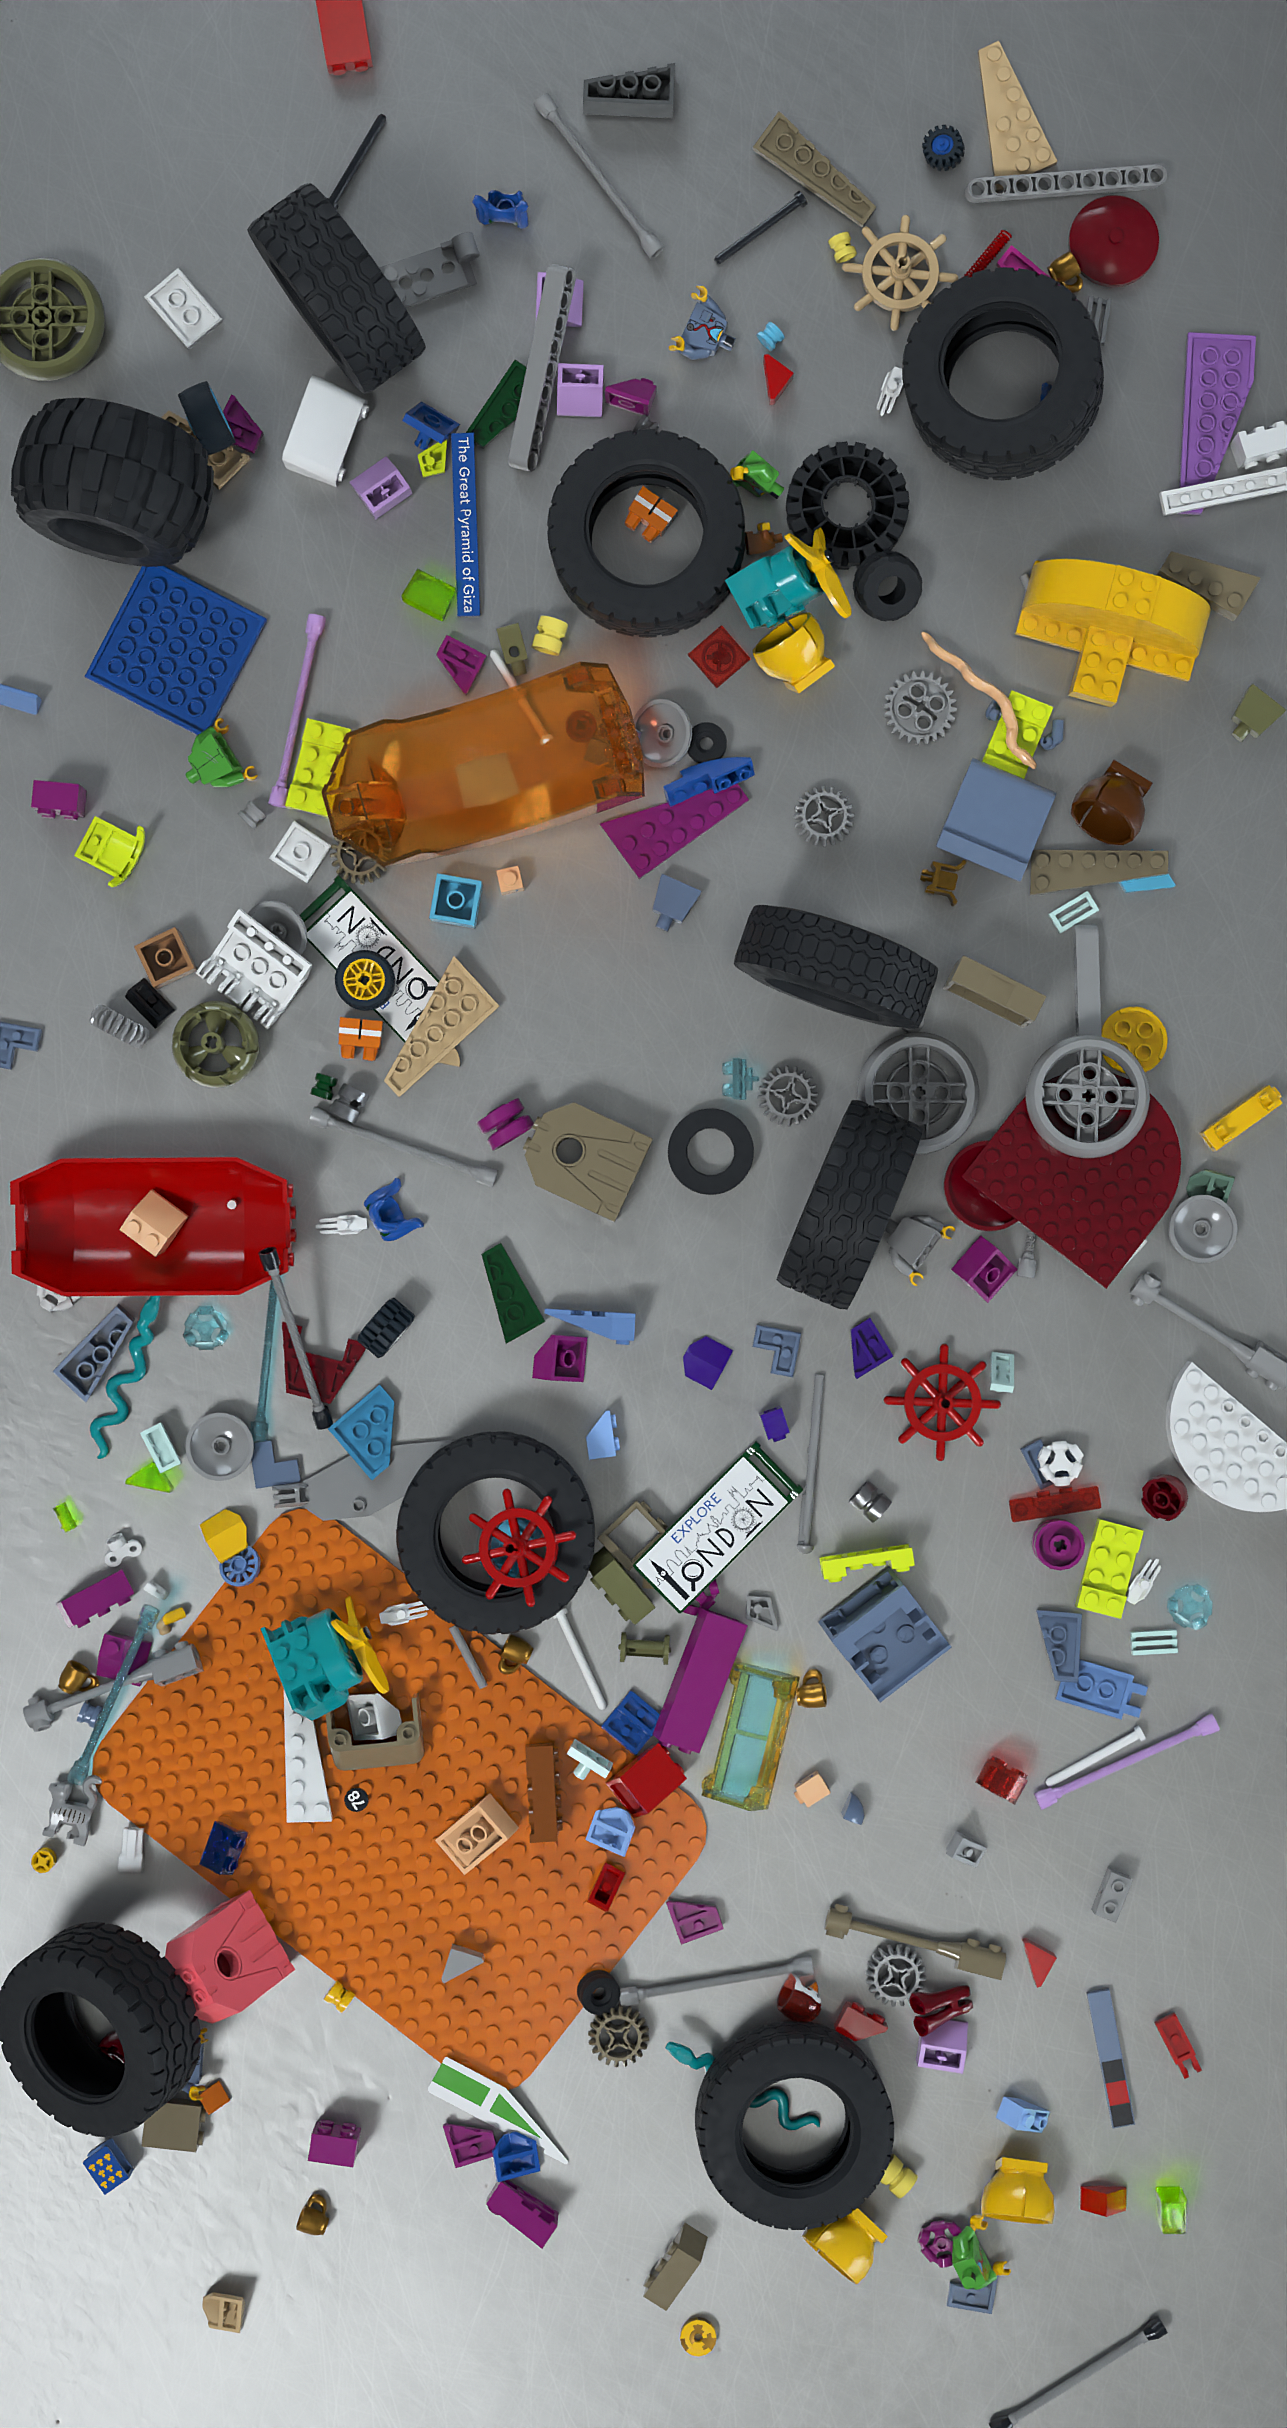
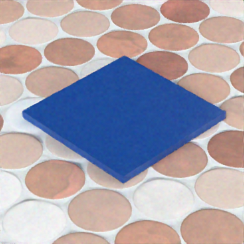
[84,566,267,735]

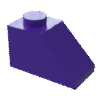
[759,1406,790,1442]

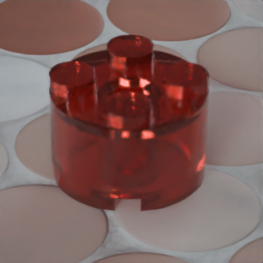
[975,1756,1028,1805]

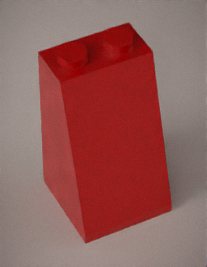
[316,0,373,75]

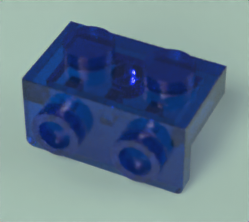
[199,1821,248,1875]

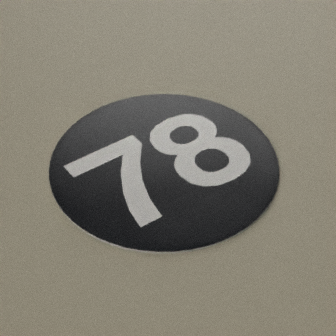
[344,1788,368,1812]

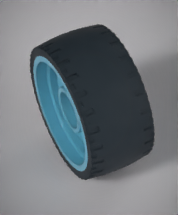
[178,381,236,455]

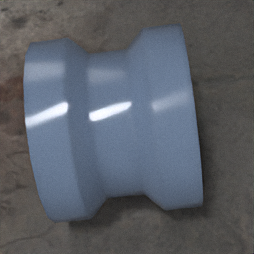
[77,1701,103,1728]

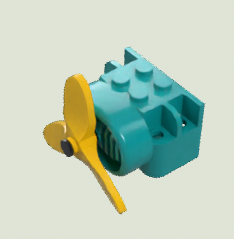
[725,528,852,629]
[261,1596,389,1721]

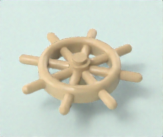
[842,215,958,331]

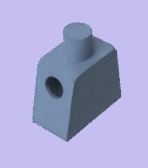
[653,874,701,932]

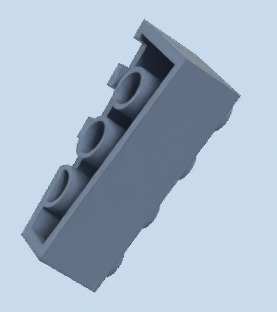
[53,1304,135,1403]

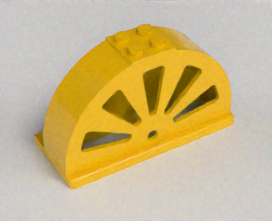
[1015,559,1211,707]

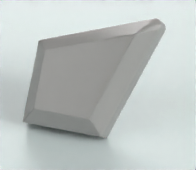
[746,1595,778,1631]

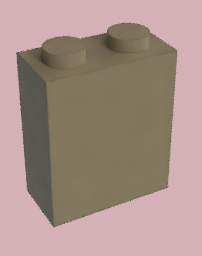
[142,2098,207,2152]

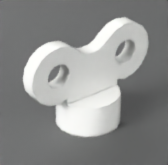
[105,1533,142,1567]

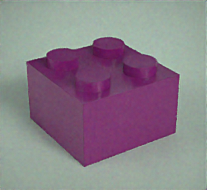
[31,780,87,821]
[308,2119,361,2168]

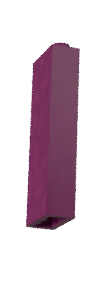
[652,1607,748,1754]

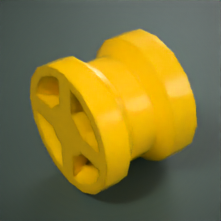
[31,1847,57,1873]

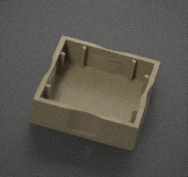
[943,955,1047,1028]

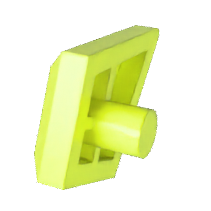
[417,440,448,478]

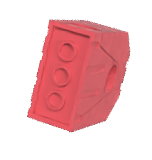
[165,1890,295,2024]

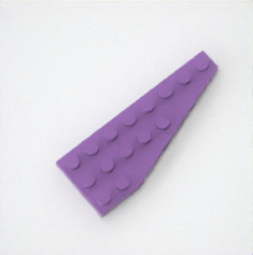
[1178,332,1256,515]

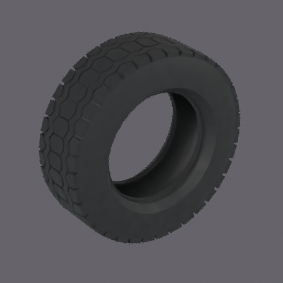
[734,905,938,1029]
[695,2020,894,2230]

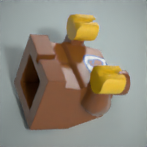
[745,522,783,555]

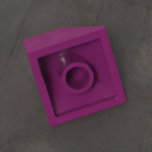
[605,378,657,416]
[532,1335,588,1382]
[96,1631,152,1687]

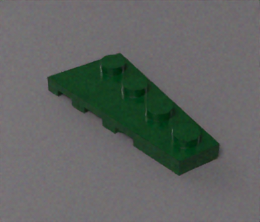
[466,360,527,449]
[481,1243,546,1344]

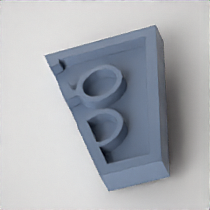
[1036,1610,1082,1683]

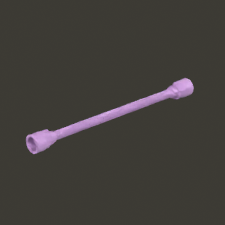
[268,614,326,808]
[1034,1714,1220,1810]

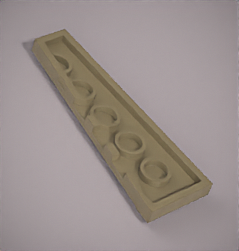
[753,111,876,228]
[1030,850,1169,895]

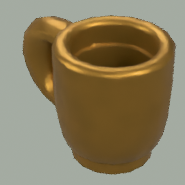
[1047,251,1083,293]
[498,1634,533,1675]
[58,1660,99,1695]
[796,1669,827,1708]
[296,2194,329,2236]

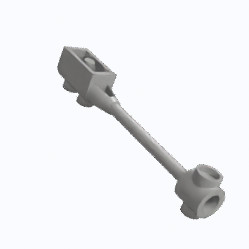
[1129,1271,1287,1391]
[23,1641,204,1732]

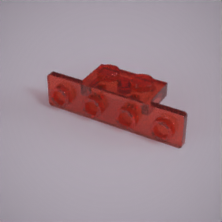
[1009,1486,1101,1522]

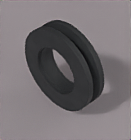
[668,1108,754,1195]

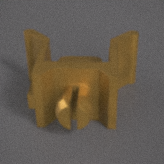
[920,860,967,906]

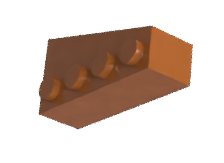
[525,1742,563,1843]

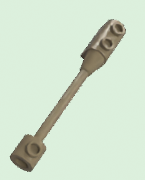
[824,1904,1006,1980]

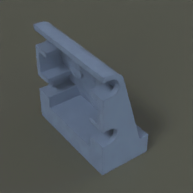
[936,757,1056,881]
[818,1566,952,1703]

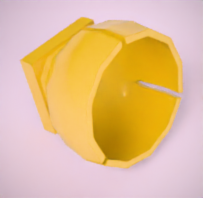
[753,612,835,693]
[981,2157,1055,2224]
[802,2208,888,2285]

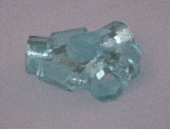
[182,1306,229,1351]
[1167,1584,1213,1630]

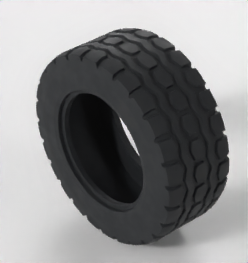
[247,183,426,394]
[902,267,1104,481]
[547,429,745,638]
[776,1100,923,1310]
[396,1431,595,1635]
[0,1922,201,2137]

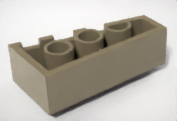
[1156,551,1261,622]

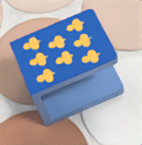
[83,2138,134,2195]

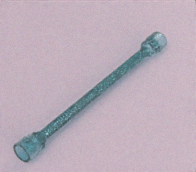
[250,1280,277,1441]
[67,1604,160,1786]

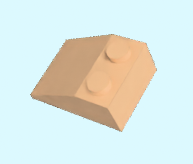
[435,1793,519,1875]

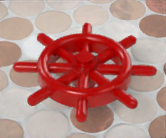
[883,1343,1001,1461]
[462,1489,576,1607]

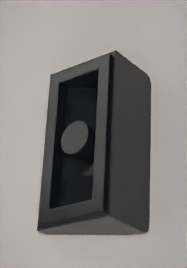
[125,978,175,1029]

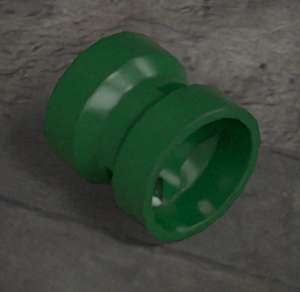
[310,1073,338,1101]

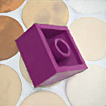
[951,1236,1017,1303]

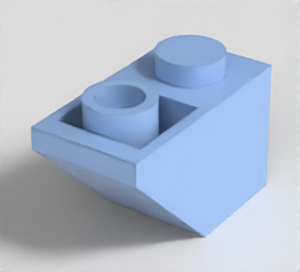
[586,1410,620,1460]
[996,2096,1050,2133]

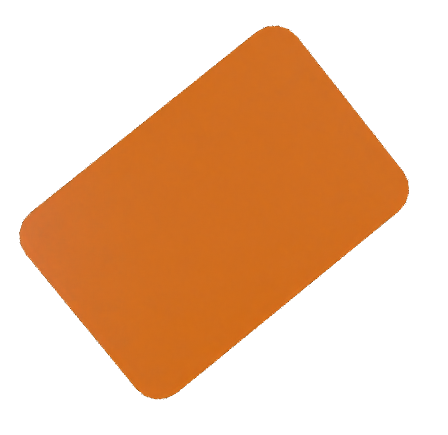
[92,1508,707,2090]

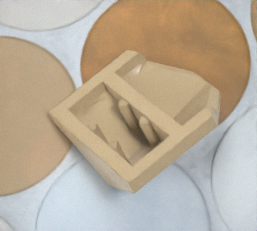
[202,2292,245,2333]

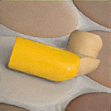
[156,1607,186,1636]

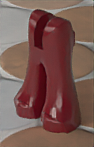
[909,1985,973,2037]

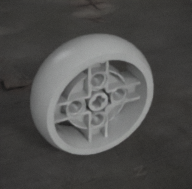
[857,1032,979,1154]
[1026,1035,1150,1158]

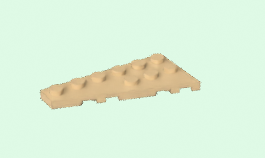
[978,41,1057,193]
[384,956,499,1097]

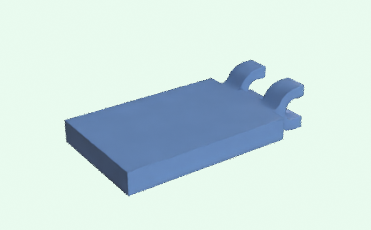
[1055,1659,1148,1720]

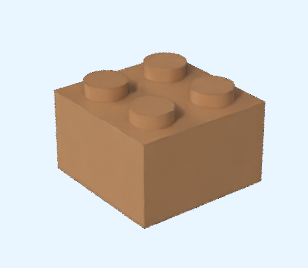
[134,927,198,990]

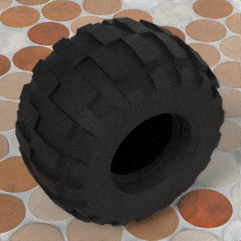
[11,398,214,567]

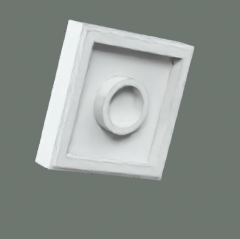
[269,821,331,884]

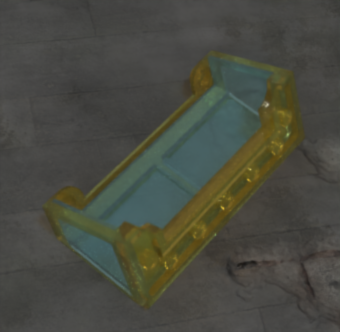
[701,1663,800,1811]

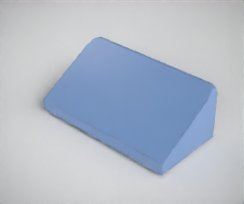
[0,684,41,715]

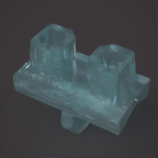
[722,1058,759,1100]

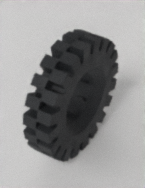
[786,441,910,570]

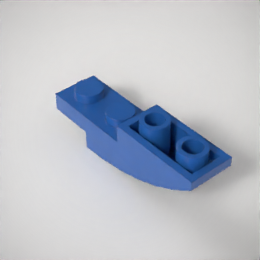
[663,757,755,807]

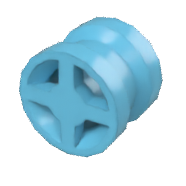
[756,322,785,351]

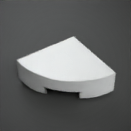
[144,1580,170,1600]

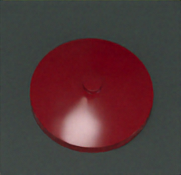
[1068,195,1159,287]
[944,1140,1018,1231]

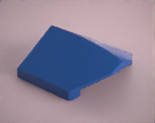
[492,2132,541,2182]

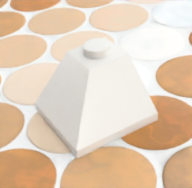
[347,1693,402,1740]

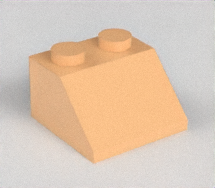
[120,1189,189,1257]

